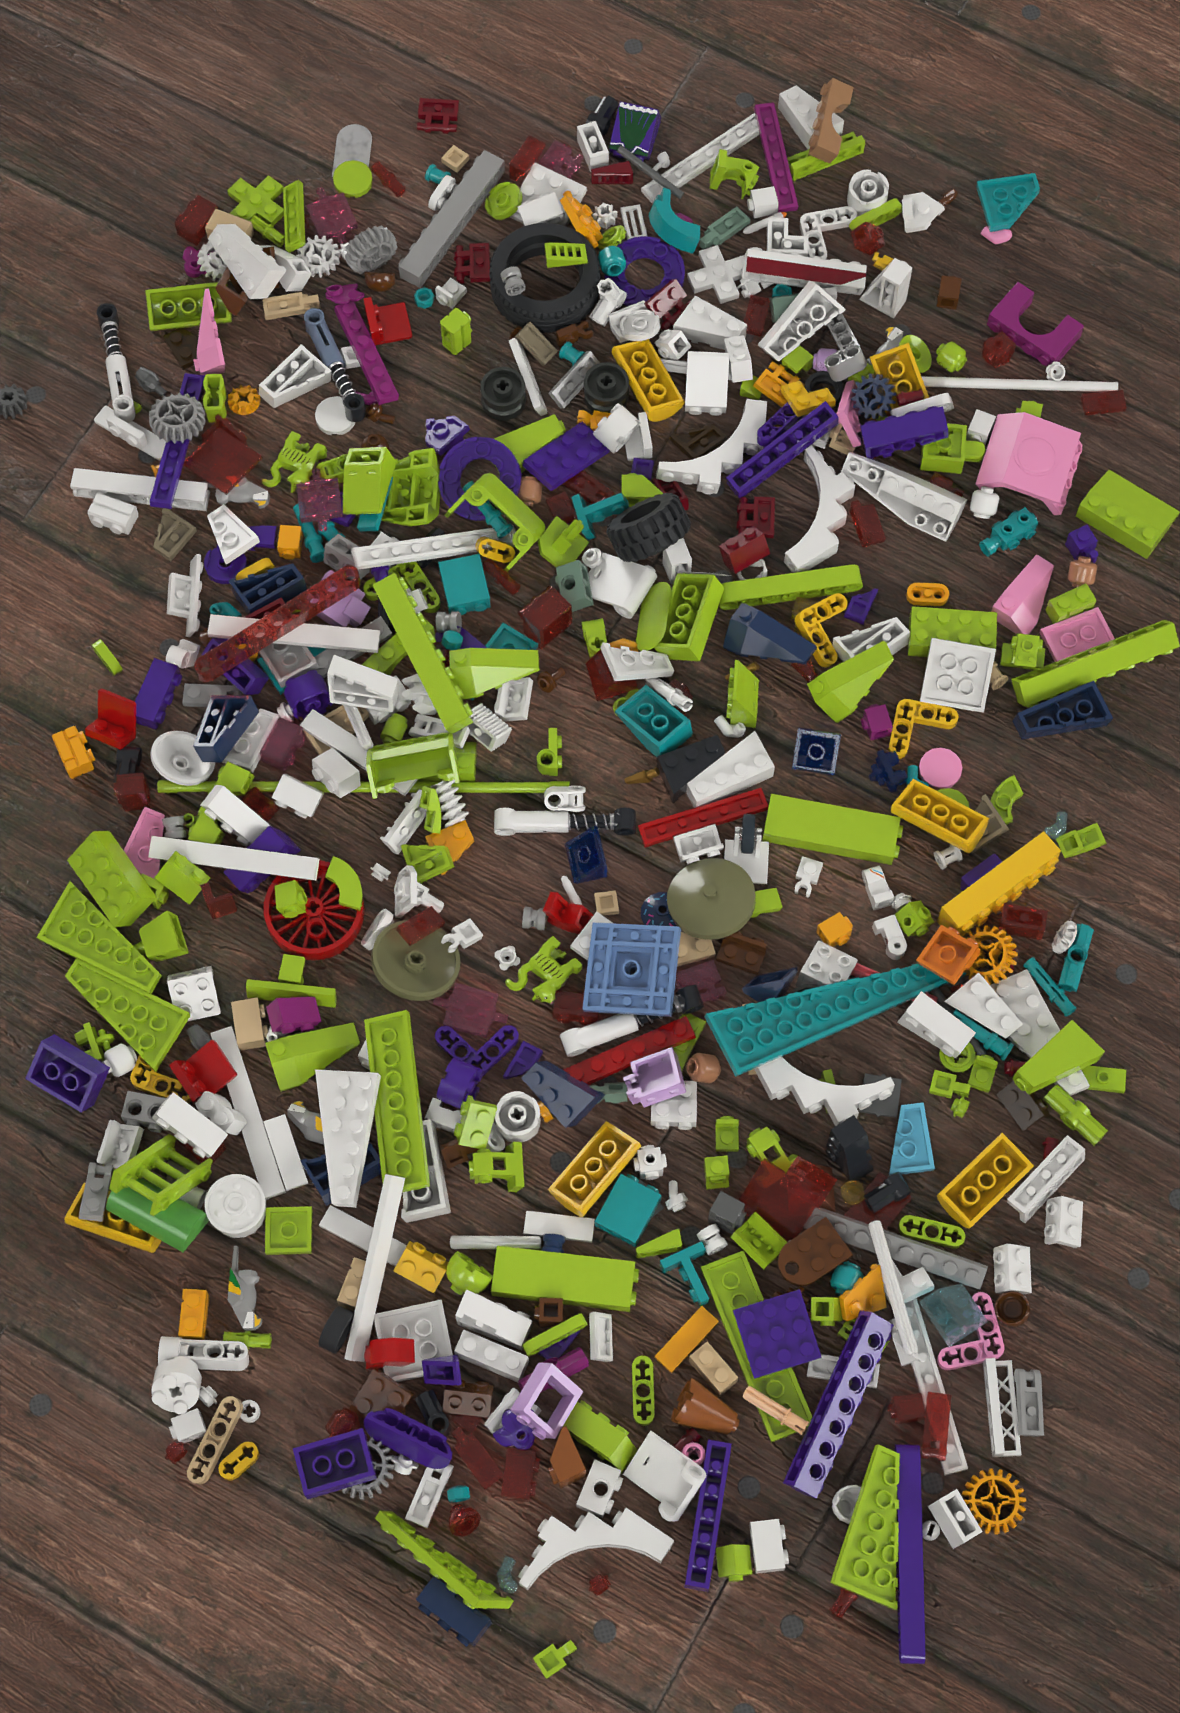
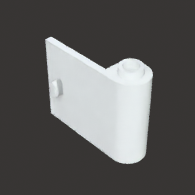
[588,552,657,619]
[623,1431,706,1521]

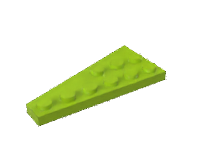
[36,881,162,994]
[65,958,191,1072]

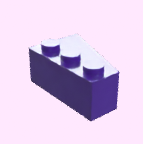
[223,826,301,893]

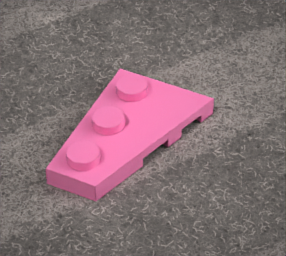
[836,380,861,448]
[124,807,165,879]

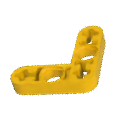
[795,593,847,668]
[888,699,959,759]
[130,1055,192,1103]

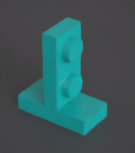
[571,492,630,541]
[659,1241,709,1307]

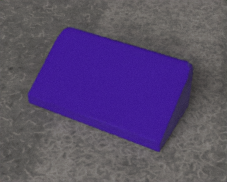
[961,854,1003,891]

